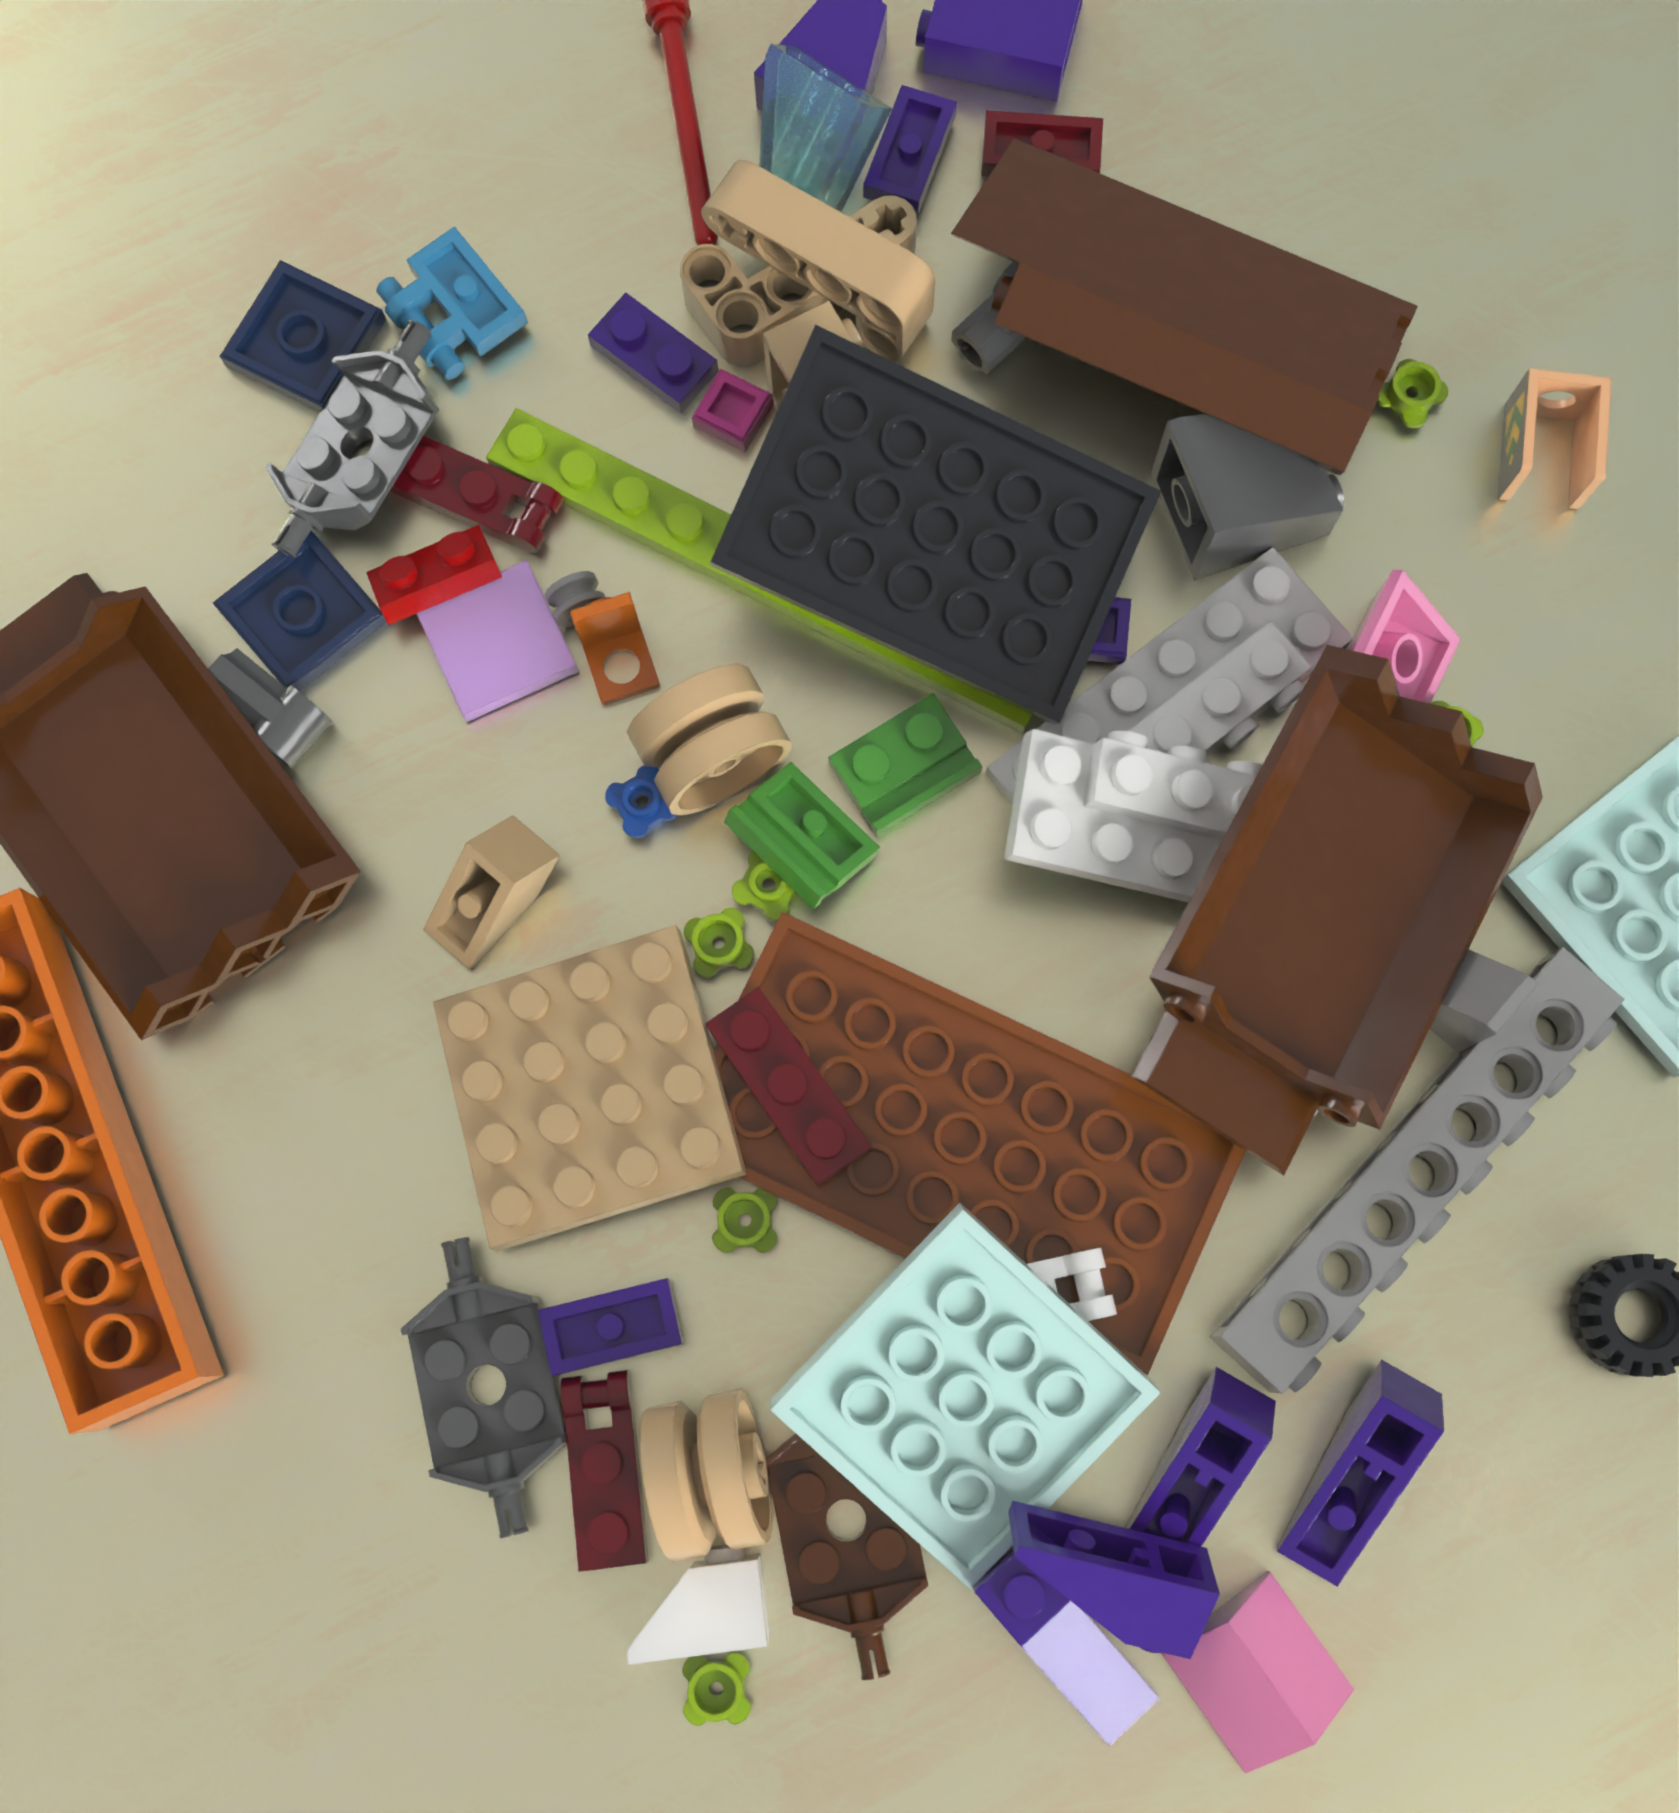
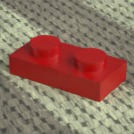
[366,525,502,625]

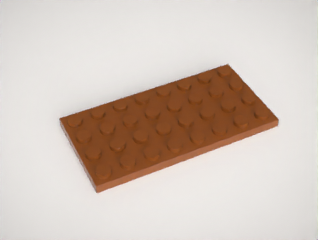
[713,912,1246,1375]

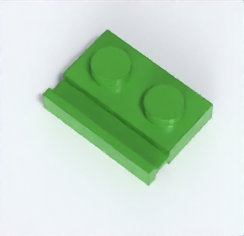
[828,693,982,837]
[724,762,880,910]

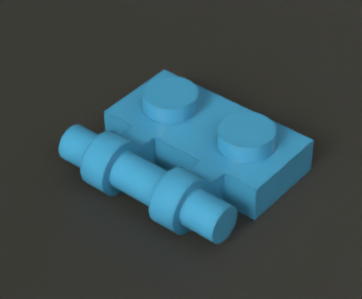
[376,226,528,380]

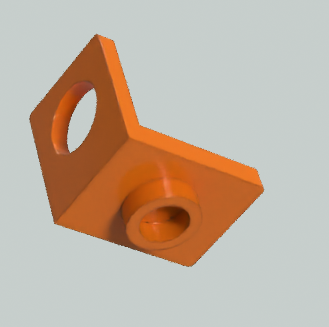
[570,592,660,705]

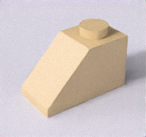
[423,815,560,969]

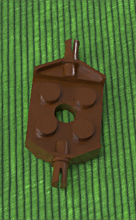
[765,1433,928,1680]

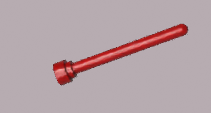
[642,0,718,245]

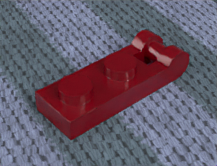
[390,436,564,553]
[560,1370,649,1572]

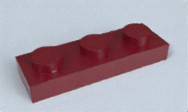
[705,987,872,1187]

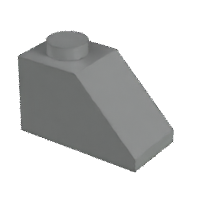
[1430,949,1539,1053]

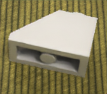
[627,1545,770,1665]

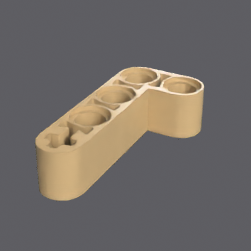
[701,160,935,363]
[680,196,917,367]

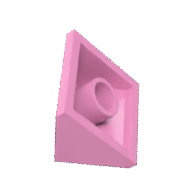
[1348,570,1460,703]
[1161,1571,1354,1773]

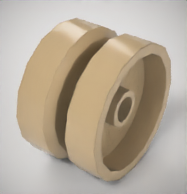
[627,663,792,816]
[640,1388,772,1562]

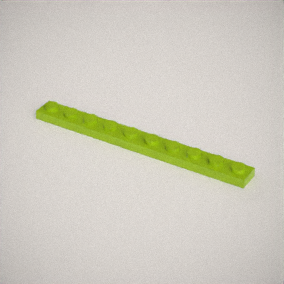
[486,408,1033,734]

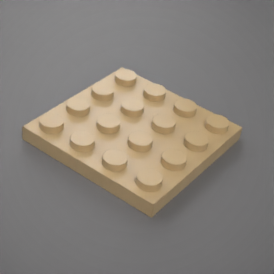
[433,925,747,1252]

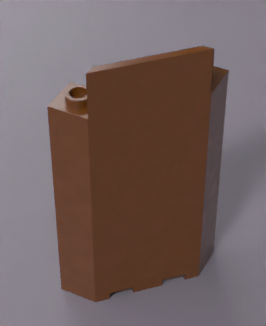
[951,138,1418,476]
[0,573,361,1041]
[1131,645,1543,1176]

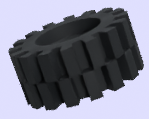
[1569,1253,1679,1377]

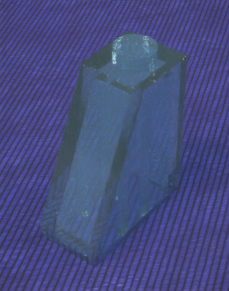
[759,44,892,212]

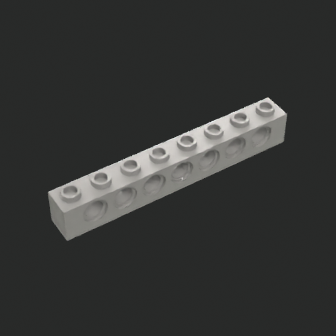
[1210,947,1625,1394]

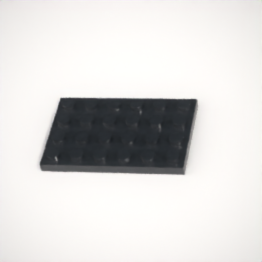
[709,325,1161,724]

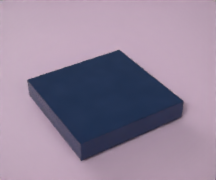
[219,260,387,413]
[212,530,387,691]

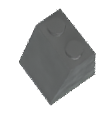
[1150,414,1344,581]

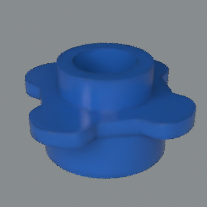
[605,766,677,838]

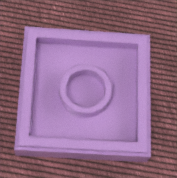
[417,560,579,722]

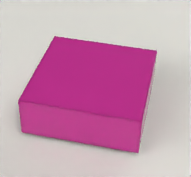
[692,369,774,452]

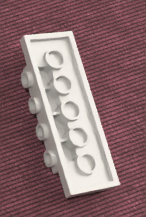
[986,547,1354,805]
[1004,729,1262,903]

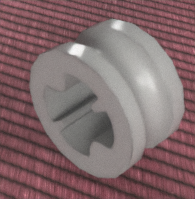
[545,571,605,627]

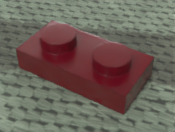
[981,110,1103,177]

